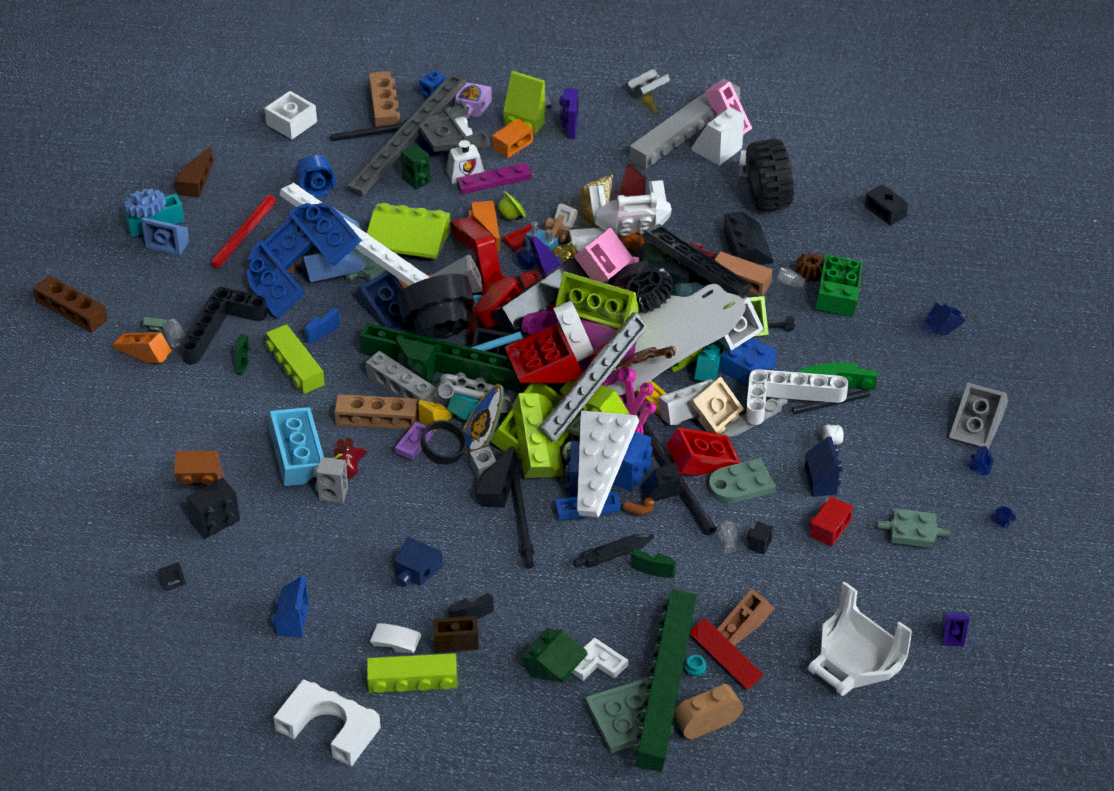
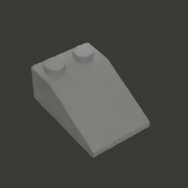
[949,383,1008,449]

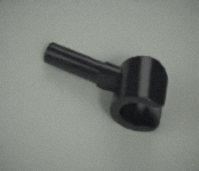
[767,316,796,332]

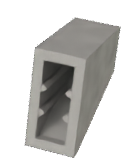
[431,255,482,293]

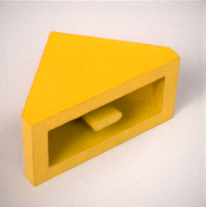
[418,400,454,432]

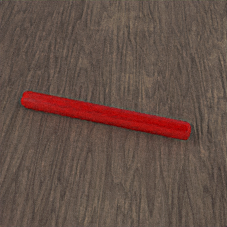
[210,195,276,269]

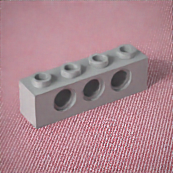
[366,351,438,410]

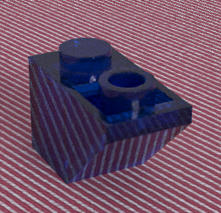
[924,303,966,336]

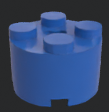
[295,155,336,198]

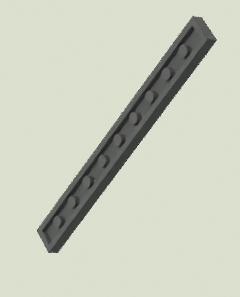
[347,74,466,196]

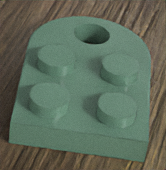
[709,458,776,503]

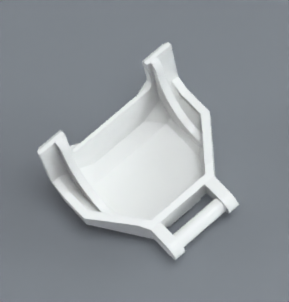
[589,180,671,236]
[808,582,912,696]

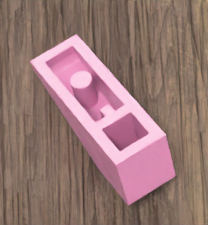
[704,81,752,135]

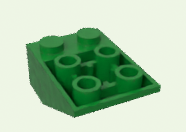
[815,254,863,317]

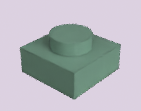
[143,317,168,330]

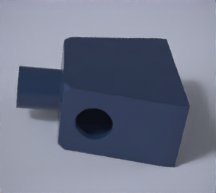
[394,537,443,587]

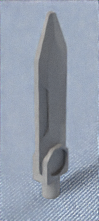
[720,398,788,438]

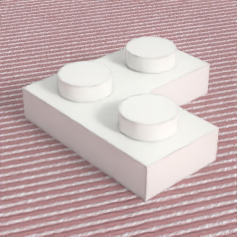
[572,638,628,681]

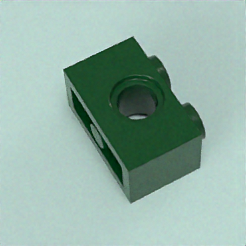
[401,144,430,190]

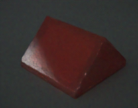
[620,163,646,197]

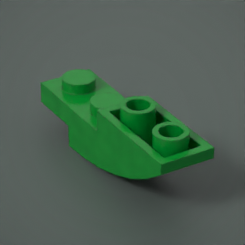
[797,362,878,390]

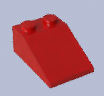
[666,427,741,476]

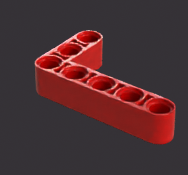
[450,217,501,286]

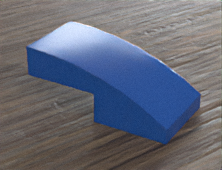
[305,308,340,344]

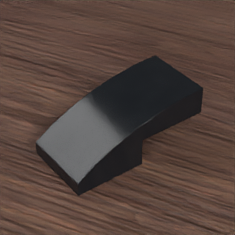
[449,593,494,619]

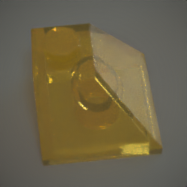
[581,173,613,227]

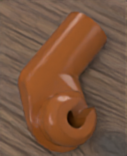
[623,498,655,516]

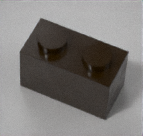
[433,616,479,653]

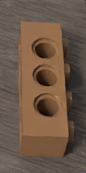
[369,71,400,127]
[335,394,419,430]

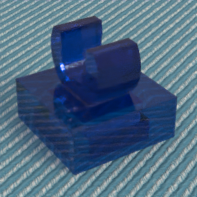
[968,446,994,476]

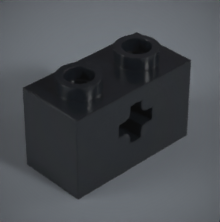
[865,184,908,226]

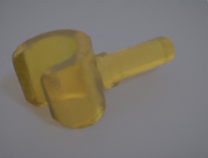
[643,94,659,115]

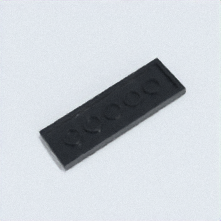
[642,224,753,297]

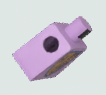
[455,83,492,119]

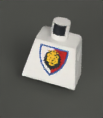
[446,140,484,184]

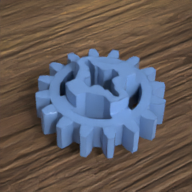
[124,188,166,218]

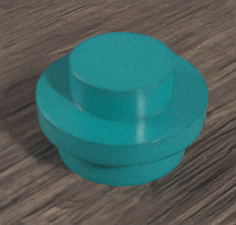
[684,655,707,676]

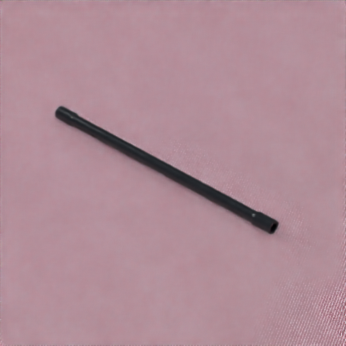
[619,394,717,535]

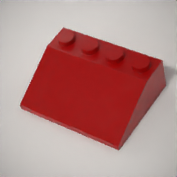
[505,323,582,383]

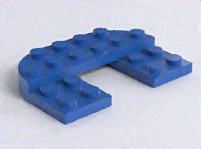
[246,203,362,319]

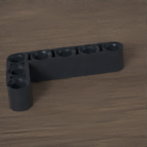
[181,287,267,365]

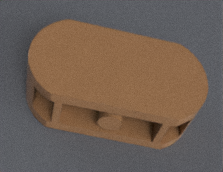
[673,685,743,739]

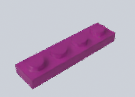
[457,163,532,195]

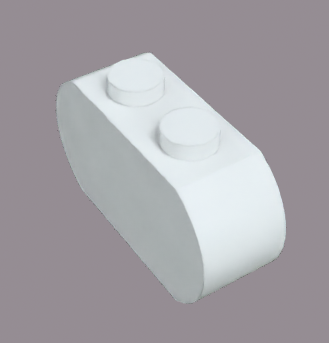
[553,301,594,362]

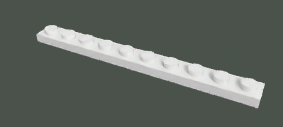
[280,183,430,285]

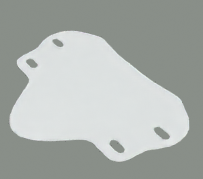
[606,284,745,396]

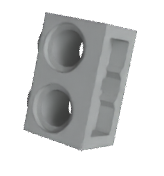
[314,457,348,503]

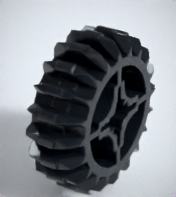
[623,267,675,313]

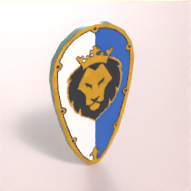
[463,384,504,451]

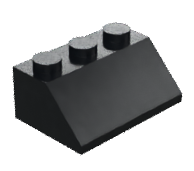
[723,211,774,265]

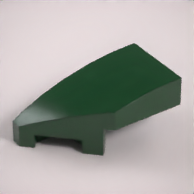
[235,334,250,375]

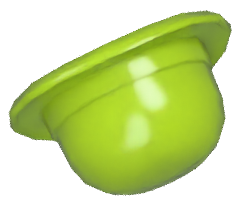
[498,191,526,220]

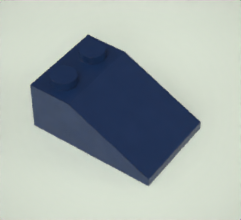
[356,271,407,330]

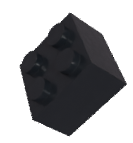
[187,478,240,539]

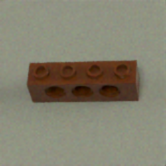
[33,275,108,333]

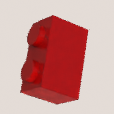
[809,496,853,547]

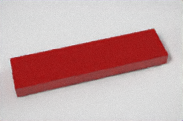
[690,617,763,690]

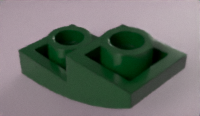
[631,548,676,578]

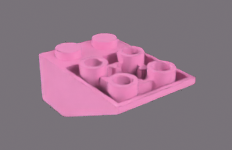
[574,227,633,283]

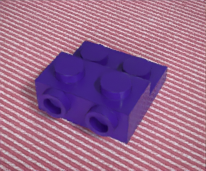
[559,88,579,139]

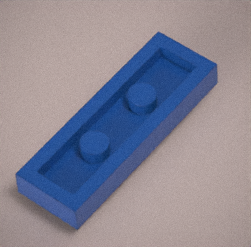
[555,491,620,520]

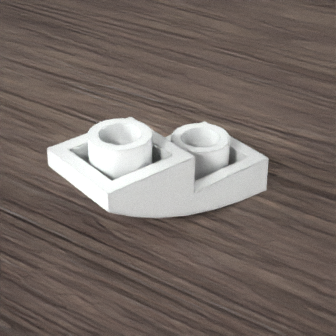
[370,623,421,653]

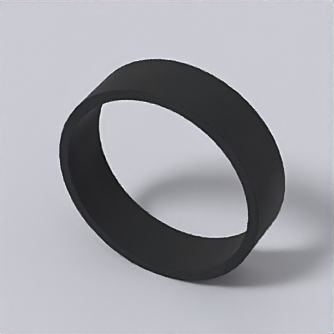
[421,420,467,464]

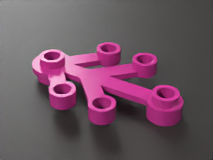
[618,367,656,434]

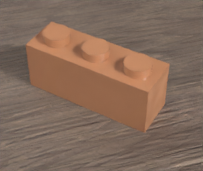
[715,251,773,296]

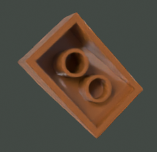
[174,450,225,485]

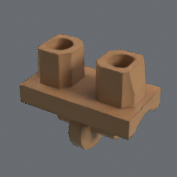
[542,214,570,242]

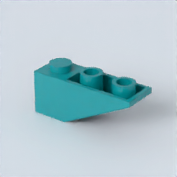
[694,340,728,381]

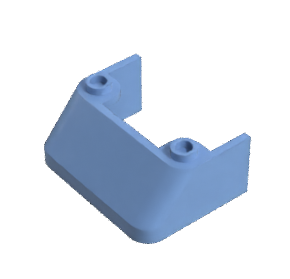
[304,207,366,282]

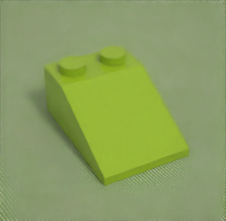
[503,71,545,135]

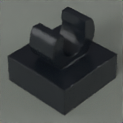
[158,562,186,591]

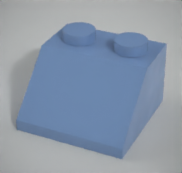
[142,218,189,255]

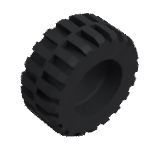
[745,138,794,212]

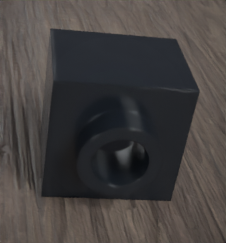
[747,521,773,555]

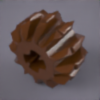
[796,252,824,283]

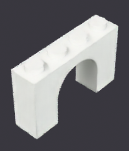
[274,679,380,766]

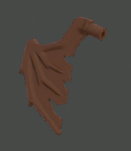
[611,346,676,373]

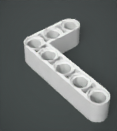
[746,369,848,425]

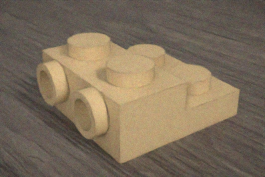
[689,377,744,434]

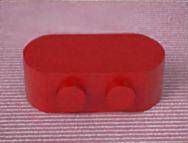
[473,276,523,328]

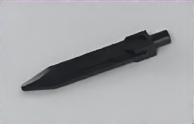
[574,534,654,568]

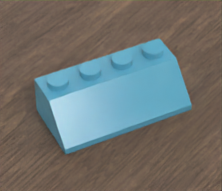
[269,407,324,486]

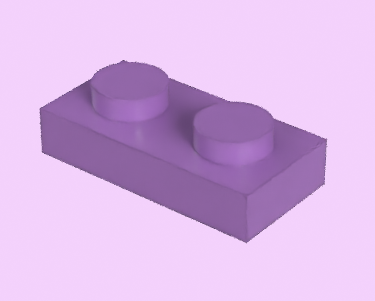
[395,422,433,460]

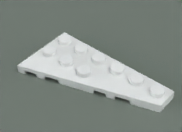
[577,410,639,517]

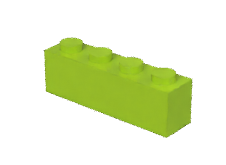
[265,324,325,394]
[367,653,458,693]

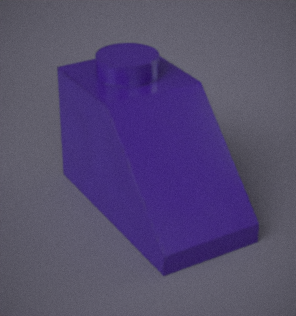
[942,611,969,647]

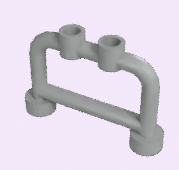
[438,373,512,413]

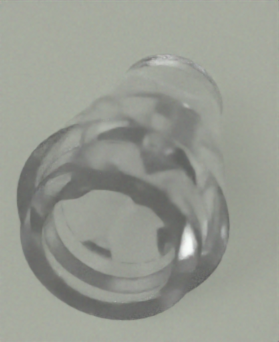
[776,267,806,289]
[717,521,738,554]

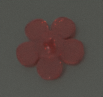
[334,438,355,456]

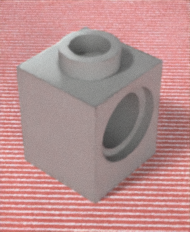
[470,447,496,483]

